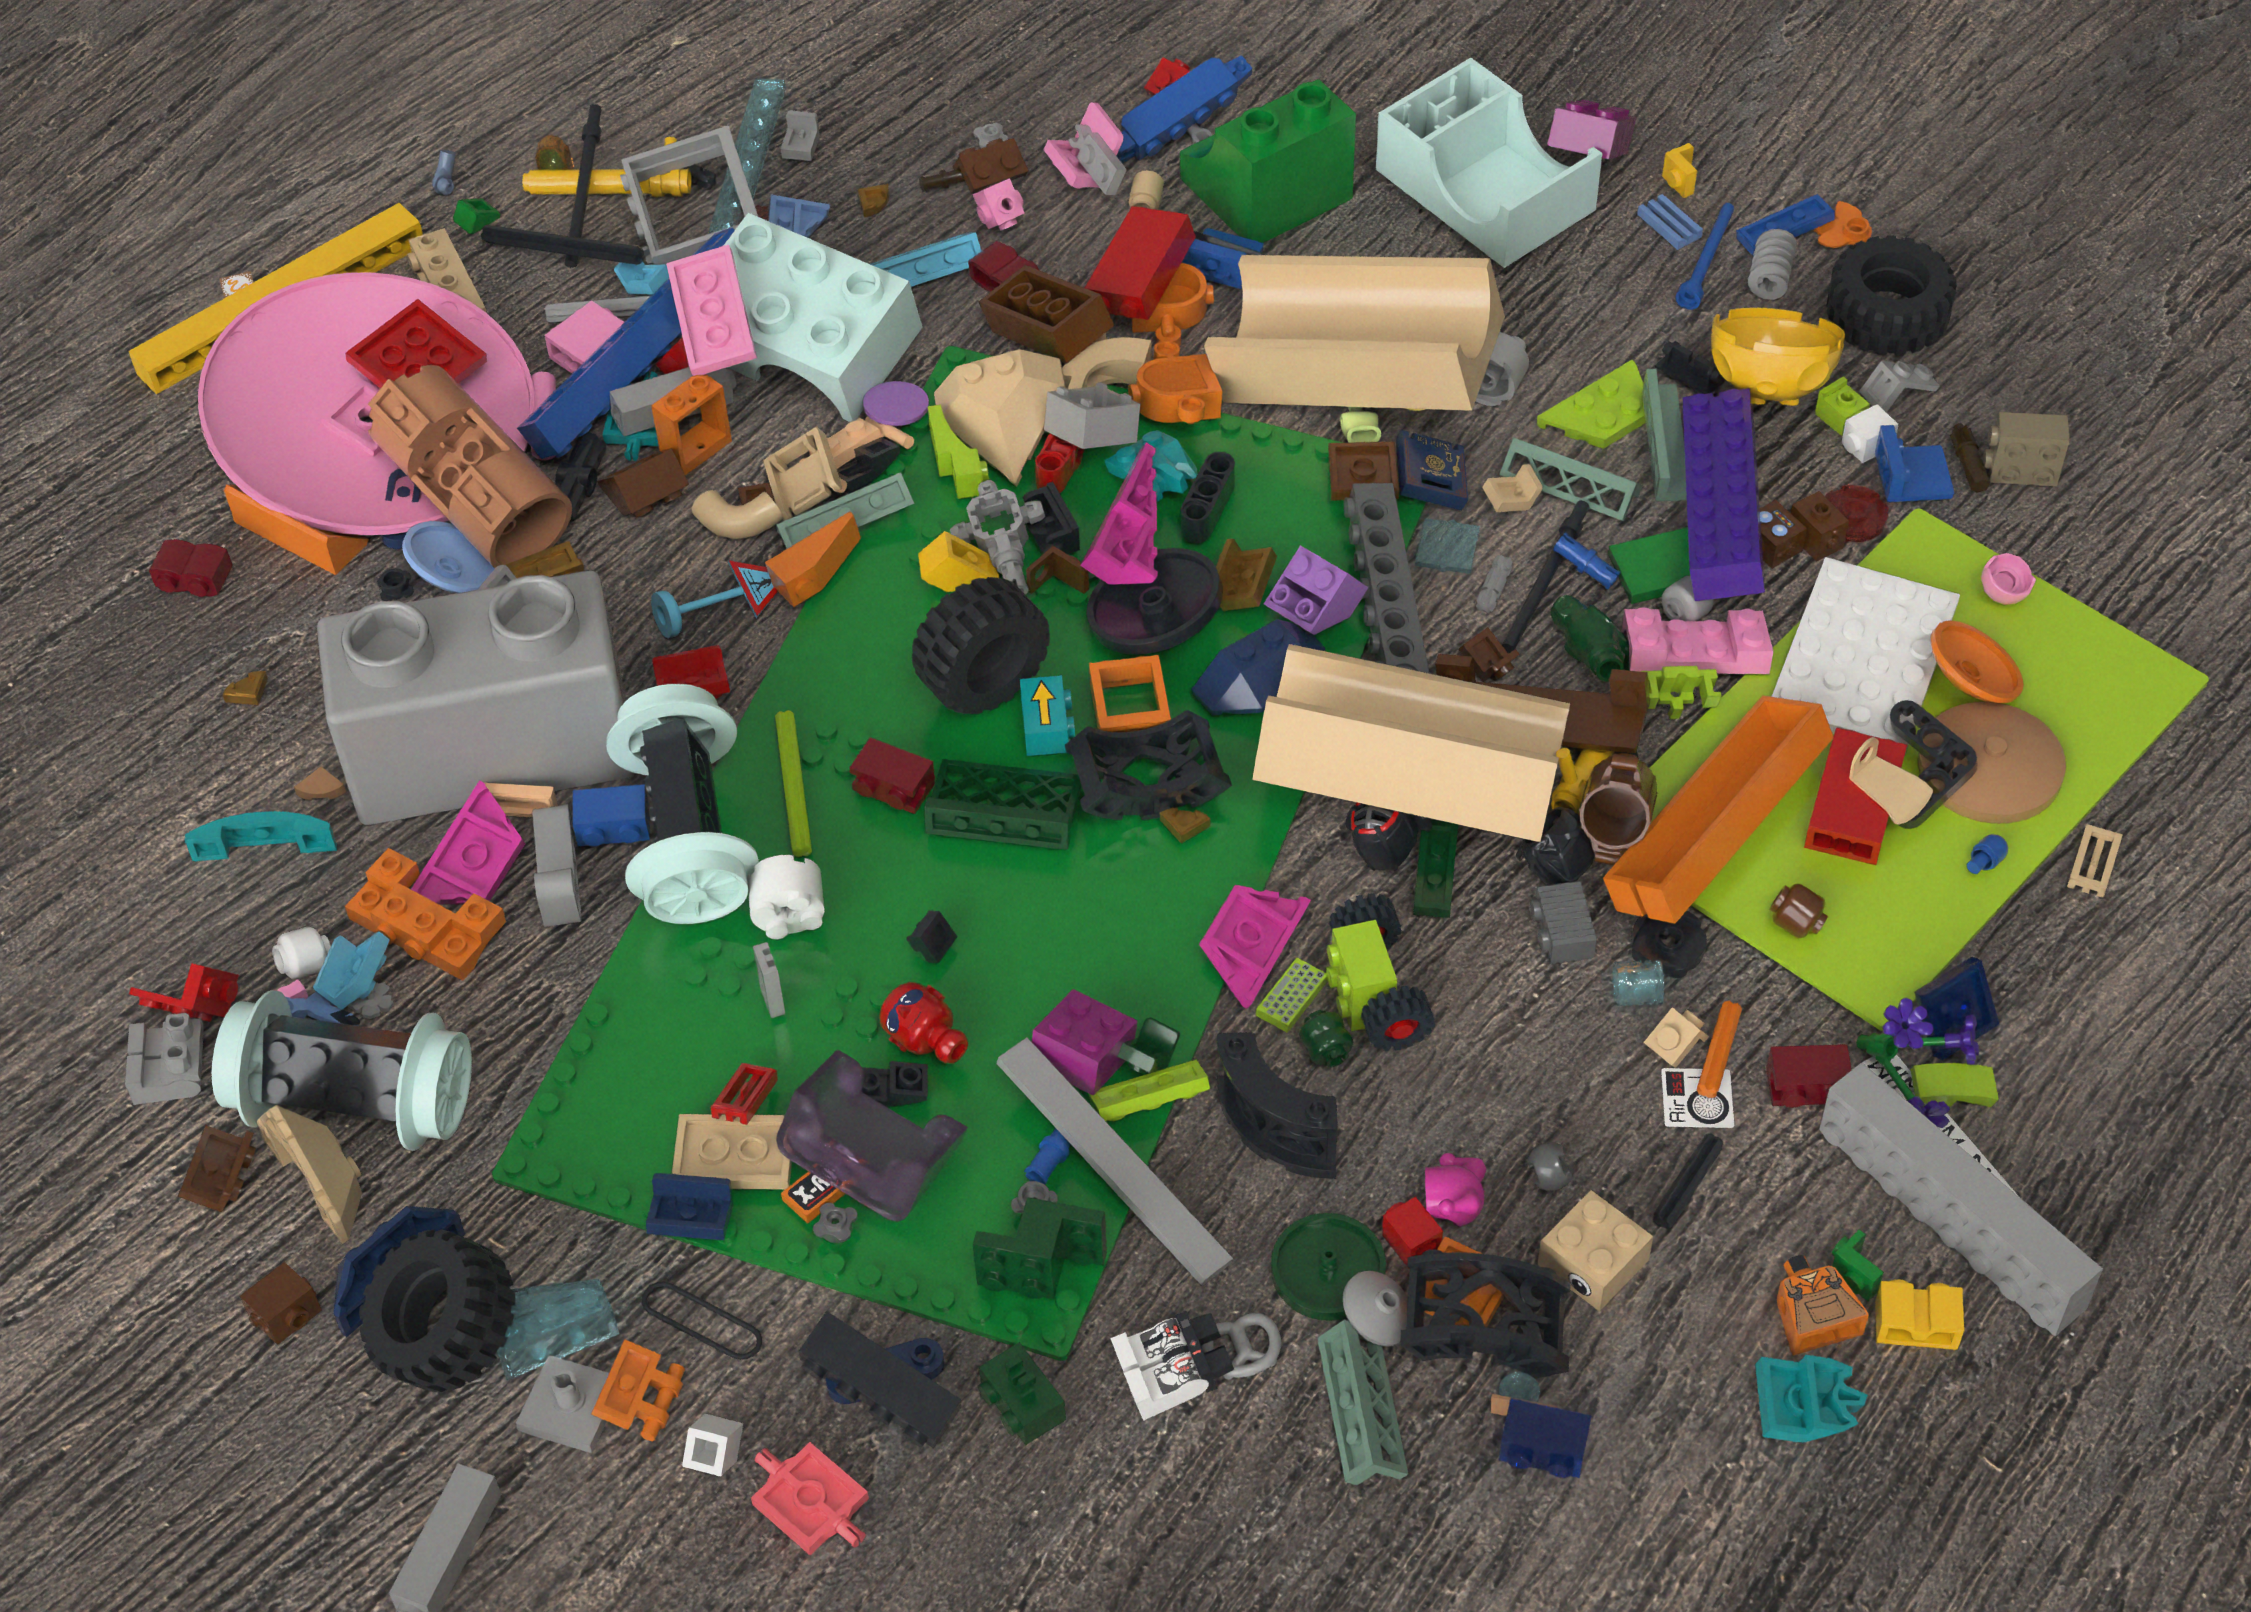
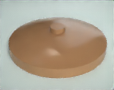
[1918,702,2066,824]

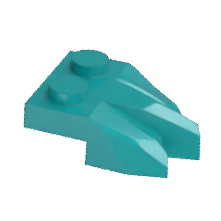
[1105,430,1198,502]
[1755,1355,1868,1443]

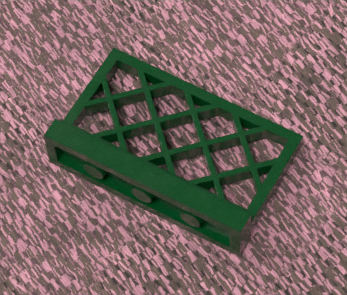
[925,759,1082,850]

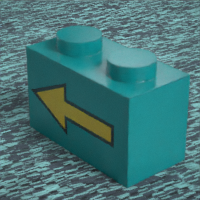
[1020,675,1075,756]

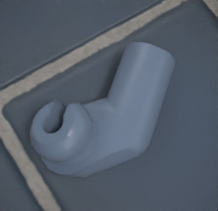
[432,149,456,195]

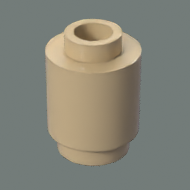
[1129,170,1164,210]

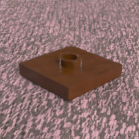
[1328,441,1399,500]

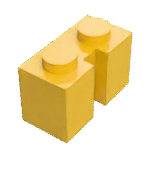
[1875,1280,1964,1350]

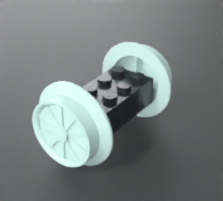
[606,684,759,924]
[212,990,472,1151]

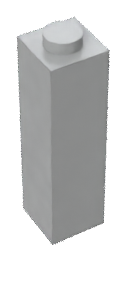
[610,367,736,436]
[389,1463,501,1612]

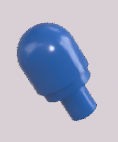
[1967,834,2008,874]

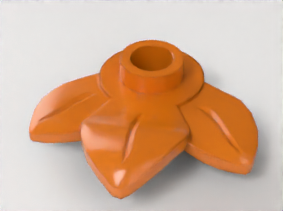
[1814,201,1872,248]

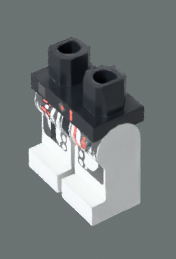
[1111,1311,1234,1420]

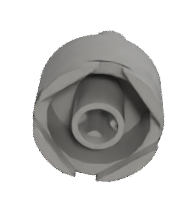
[1476,332,1529,406]

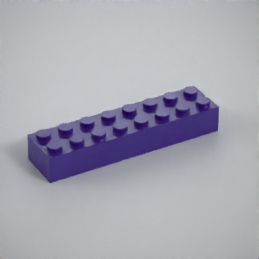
[1683,388,1765,601]

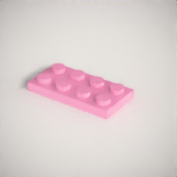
[666,244,757,376]

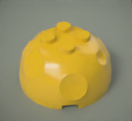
[1711,307,1845,406]

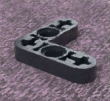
[1890,700,1977,829]

